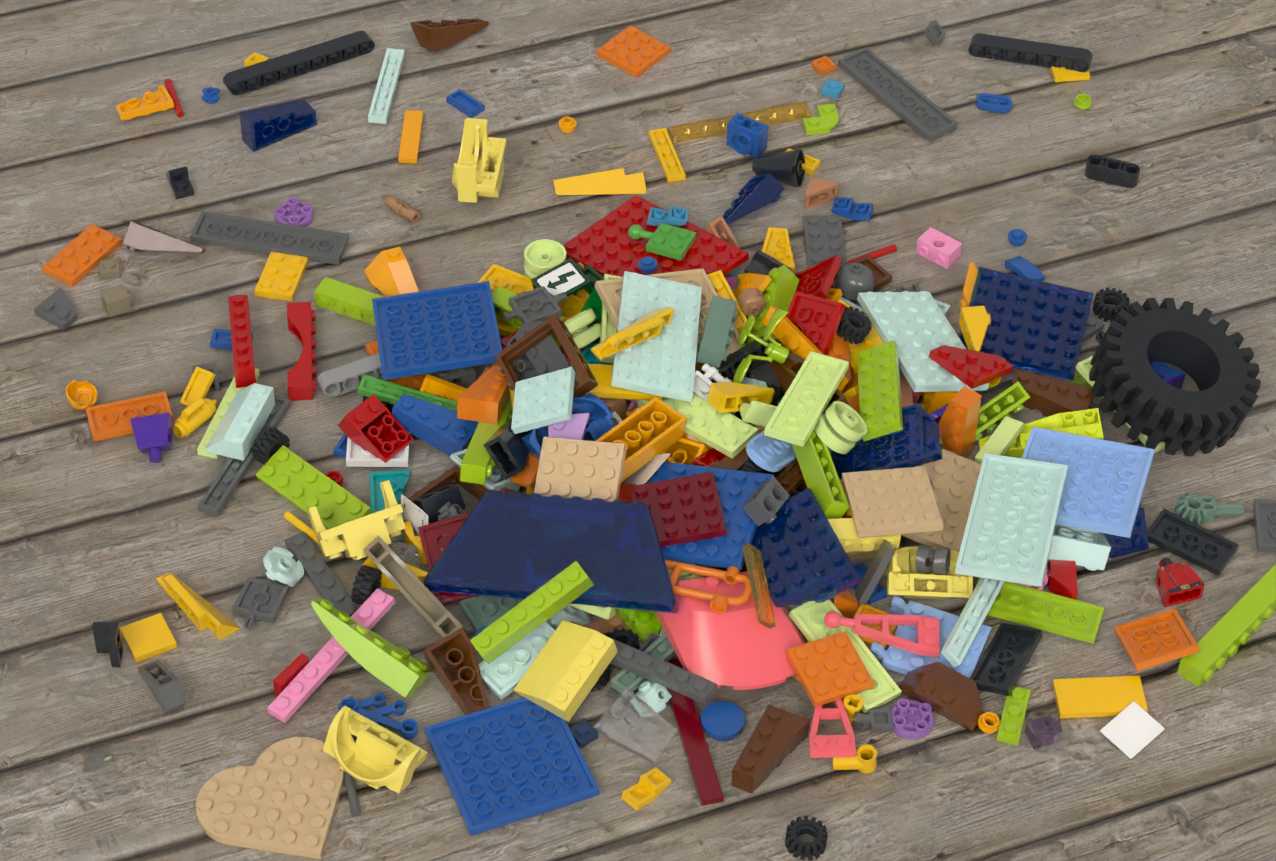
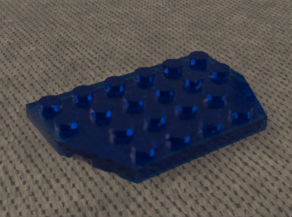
[830,403,943,480]
[748,487,862,608]

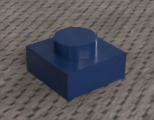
[569,718,598,749]

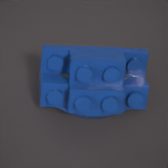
[521,393,615,462]

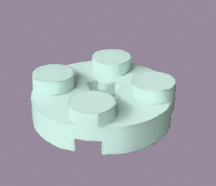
[263,547,304,587]

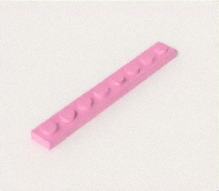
[267,589,395,723]

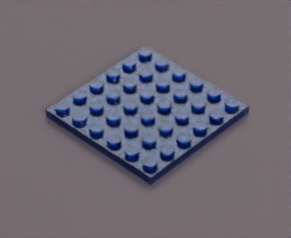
[960,267,1093,380]

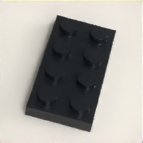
[1144,509,1239,576]
[970,623,1043,696]

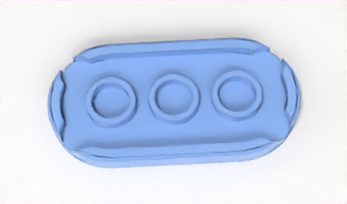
[746,431,796,472]

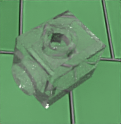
[390,540,421,568]

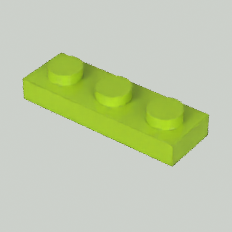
[996,686,1031,746]

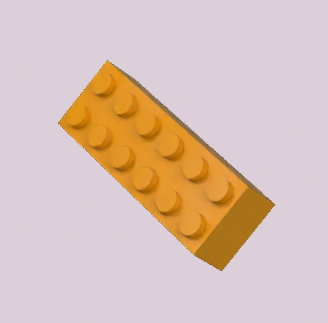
[596,397,688,483]

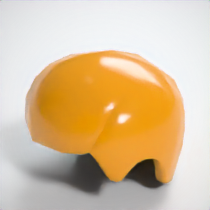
[65,380,98,410]

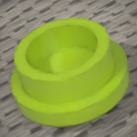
[1074,94,1092,110]

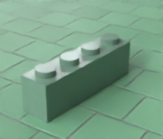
[696,295,738,368]

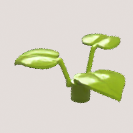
[733,309,789,383]

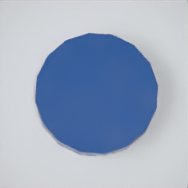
[701,701,745,741]

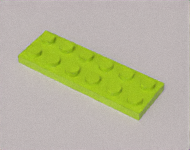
[857,340,903,441]
[255,445,372,541]
[974,577,1105,644]

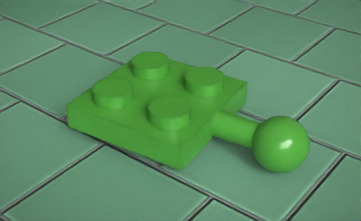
[628,223,696,261]

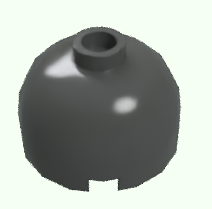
[835,263,875,301]

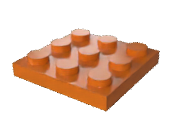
[596,25,671,78]
[1114,608,1199,671]
[786,631,874,707]

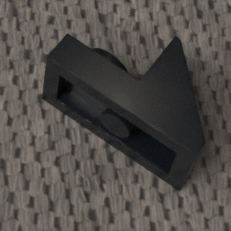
[166,166,194,199]

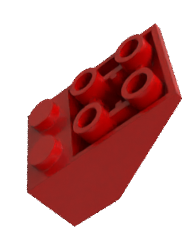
[338,394,414,463]

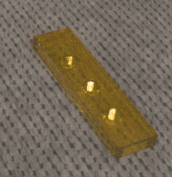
[742,543,776,629]

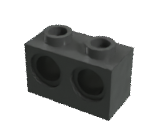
[742,476,790,526]

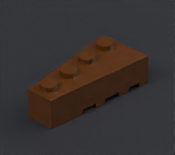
[1011,370,1094,417]
[731,704,810,794]

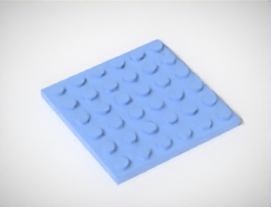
[1022,427,1155,538]

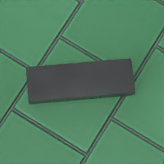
[855,540,895,605]

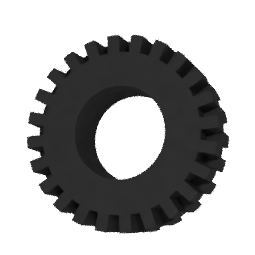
[1089,298,1261,456]

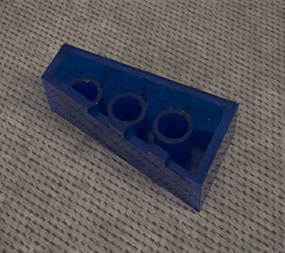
[239,99,317,152]

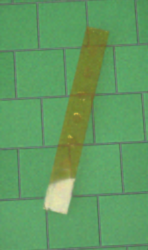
[668,101,812,143]

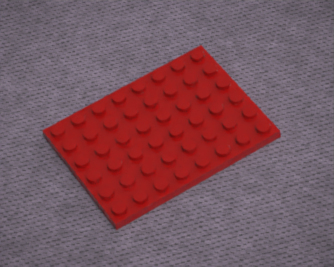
[562,195,749,277]

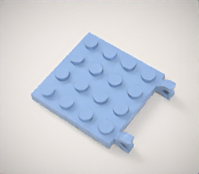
[870,596,992,678]

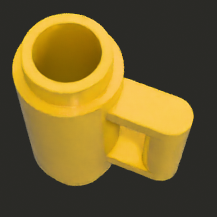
[173,397,217,438]

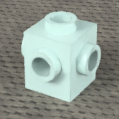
[631,680,672,716]

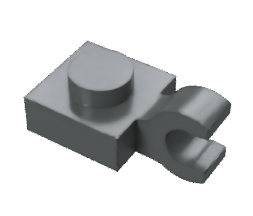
[852,708,894,732]

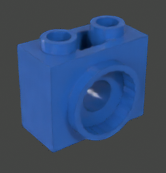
[726,113,769,158]

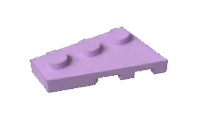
[548,413,590,440]

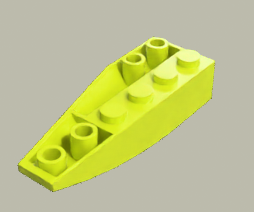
[979,408,1104,458]

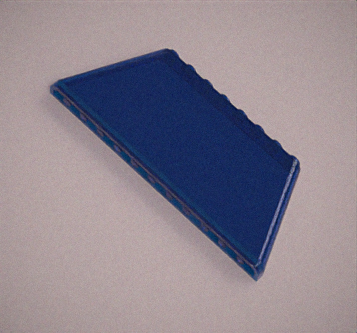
[424,490,679,613]

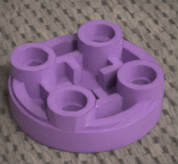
[274,197,313,227]
[891,698,934,740]

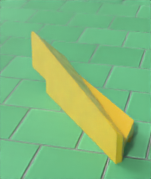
[553,168,646,195]
[590,307,675,360]
[156,572,240,640]

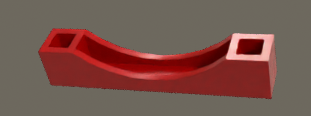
[228,295,256,388]
[287,302,317,401]

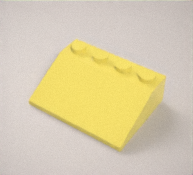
[808,518,901,561]
[514,620,618,722]

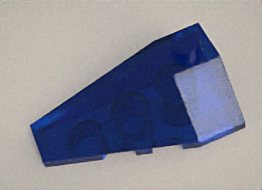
[722,172,784,225]

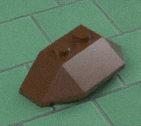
[898,661,984,733]

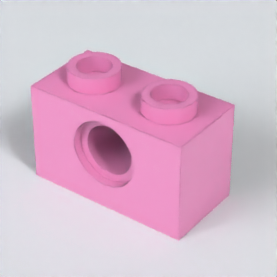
[916,227,962,269]

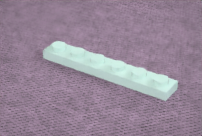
[368,48,405,124]
[941,578,1005,667]

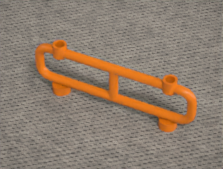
[595,546,754,614]

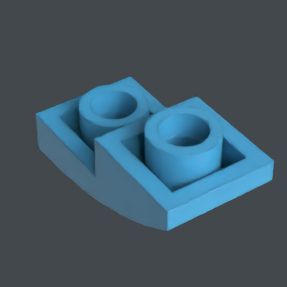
[647,206,689,227]

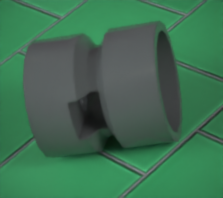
[915,545,951,575]

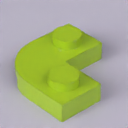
[803,104,839,136]

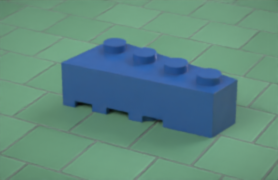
[391,394,479,456]

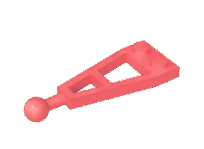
[824,611,940,658]
[809,699,856,758]

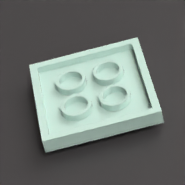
[511,367,575,434]

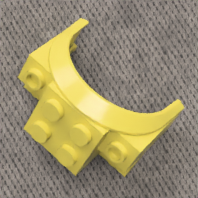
[452,118,507,203]
[307,480,406,560]

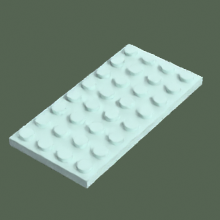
[611,271,702,402]
[857,291,989,392]
[955,453,1068,587]

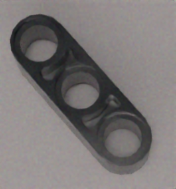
[1085,155,1140,188]

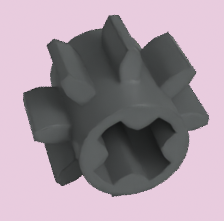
[438,502,464,521]

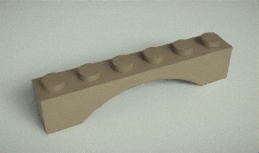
[363,535,467,638]

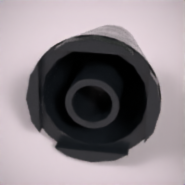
[752,149,805,187]

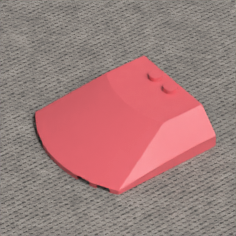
[653,570,806,690]

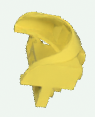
[883,546,973,600]
[323,706,428,794]

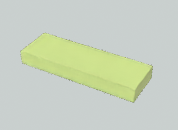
[975,416,1024,464]

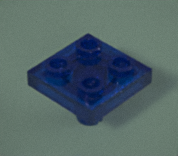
[1105,507,1149,559]

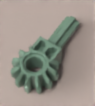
[1174,492,1244,525]

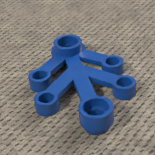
[338,693,418,740]

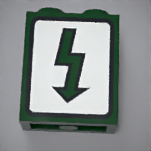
[531,258,594,304]

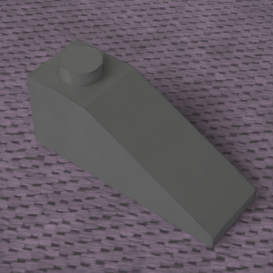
[138,660,186,711]

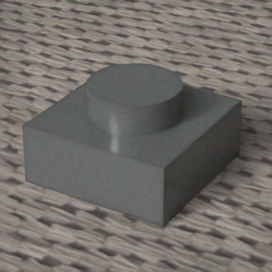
[924,20,945,45]

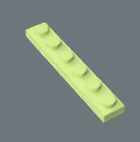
[197,368,260,459]

